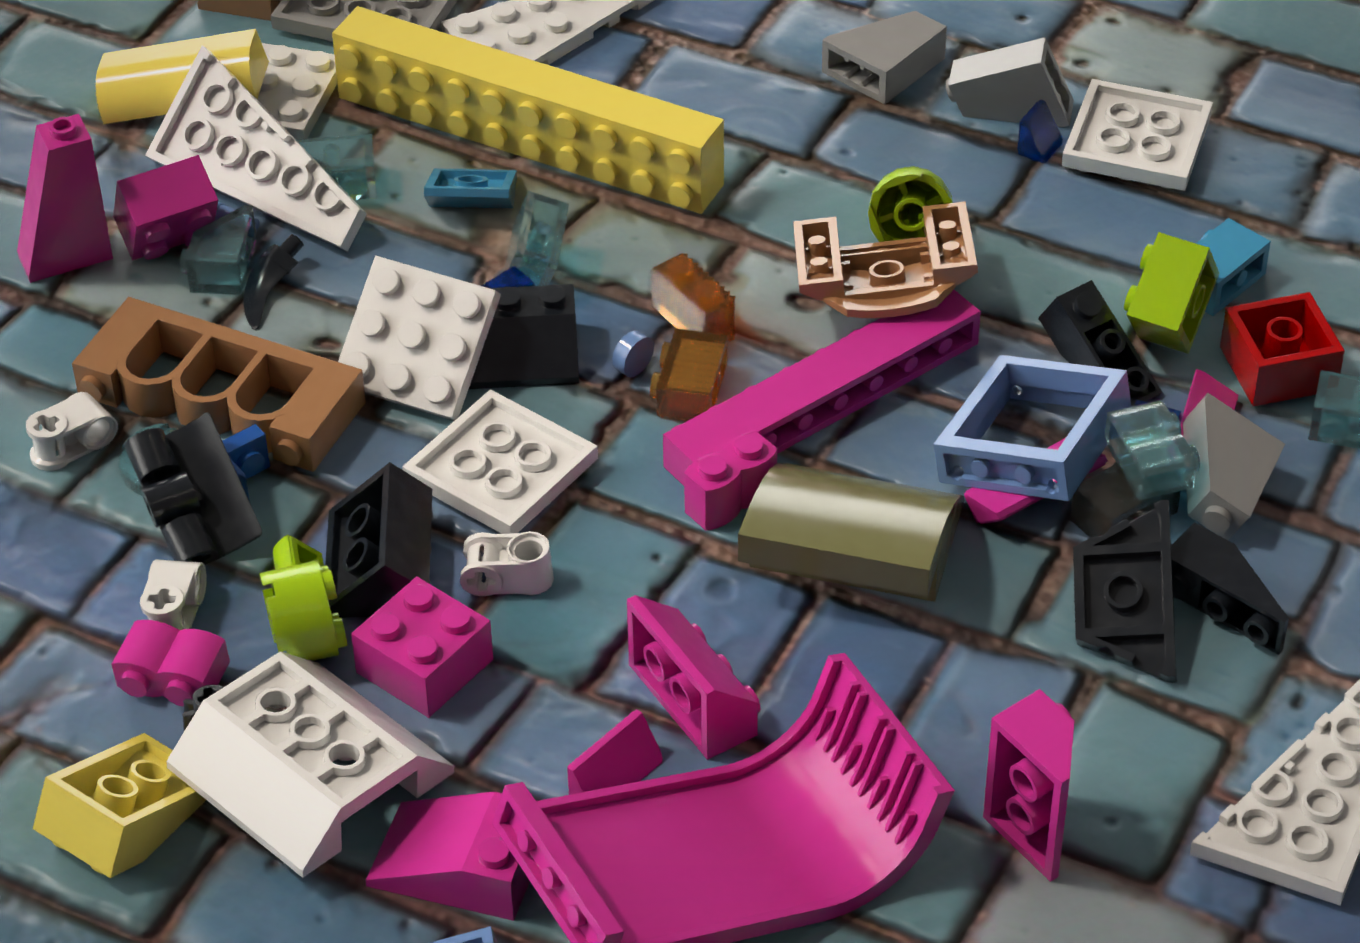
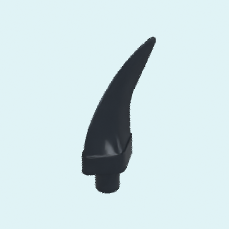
[244,234,304,330]

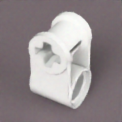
[26,392,118,471]
[460,531,554,596]
[140,559,207,630]

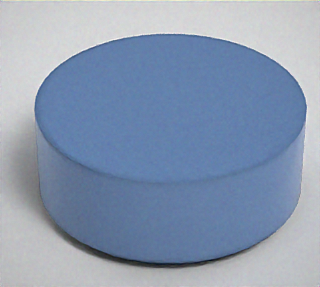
[612,330,654,377]

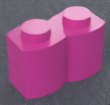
[684,431,777,531]
[111,620,230,707]

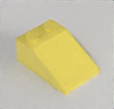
[33,733,206,878]

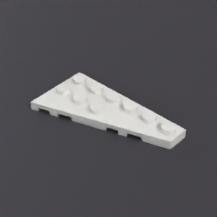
[441,0,654,65]
[145,45,367,252]
[1190,679,1360,906]

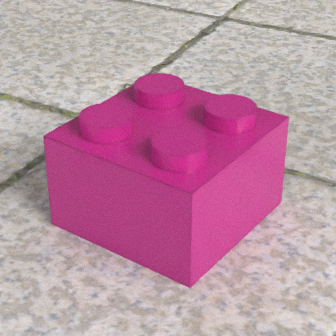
[113,155,218,261]
[351,576,493,718]

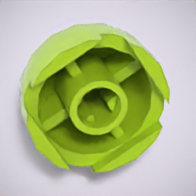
[868,166,953,242]

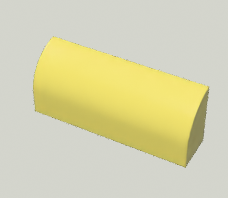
[96,29,269,124]

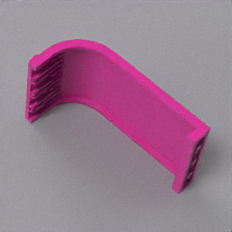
[492,653,955,943]

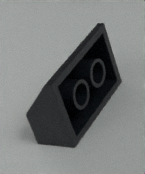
[468,284,579,390]
[325,462,433,618]

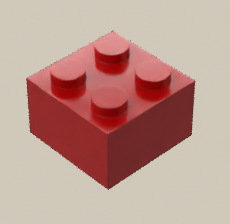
[1220,292,1345,406]

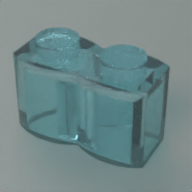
[1104,400,1200,500]

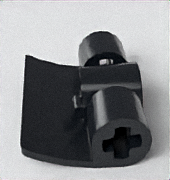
[124,413,262,565]

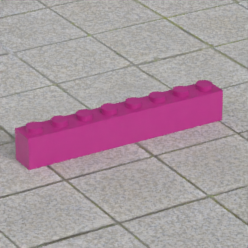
[663,290,981,486]

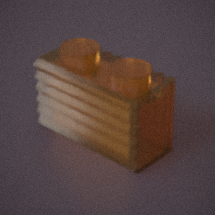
[650,253,735,354]
[650,328,728,421]

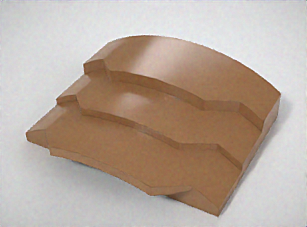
[793,201,978,318]

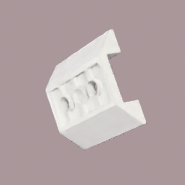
[166,651,454,878]

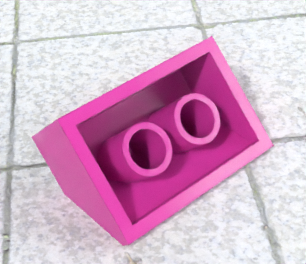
[627,595,761,760]
[983,689,1075,882]

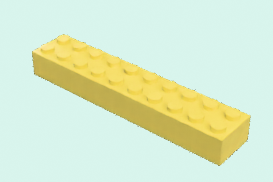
[332,6,724,214]

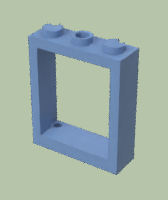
[933,355,1131,501]

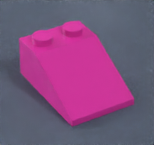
[366,791,530,921]

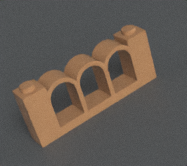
[72,296,366,472]

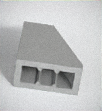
[822,11,947,104]
[946,37,1074,127]
[1183,393,1285,540]

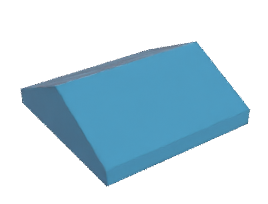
[424,168,517,209]

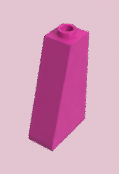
[17,114,113,283]

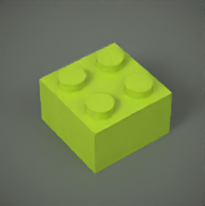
[1124,232,1220,354]

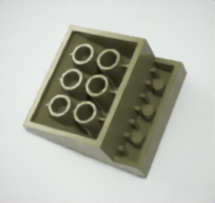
[738,462,964,602]

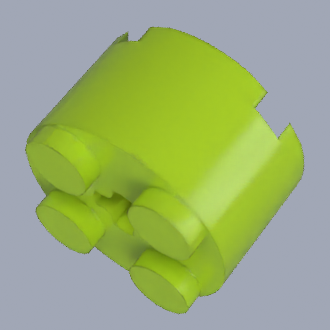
[259,560,348,661]

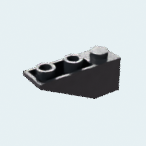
[1038,280,1163,409]
[1172,522,1289,655]

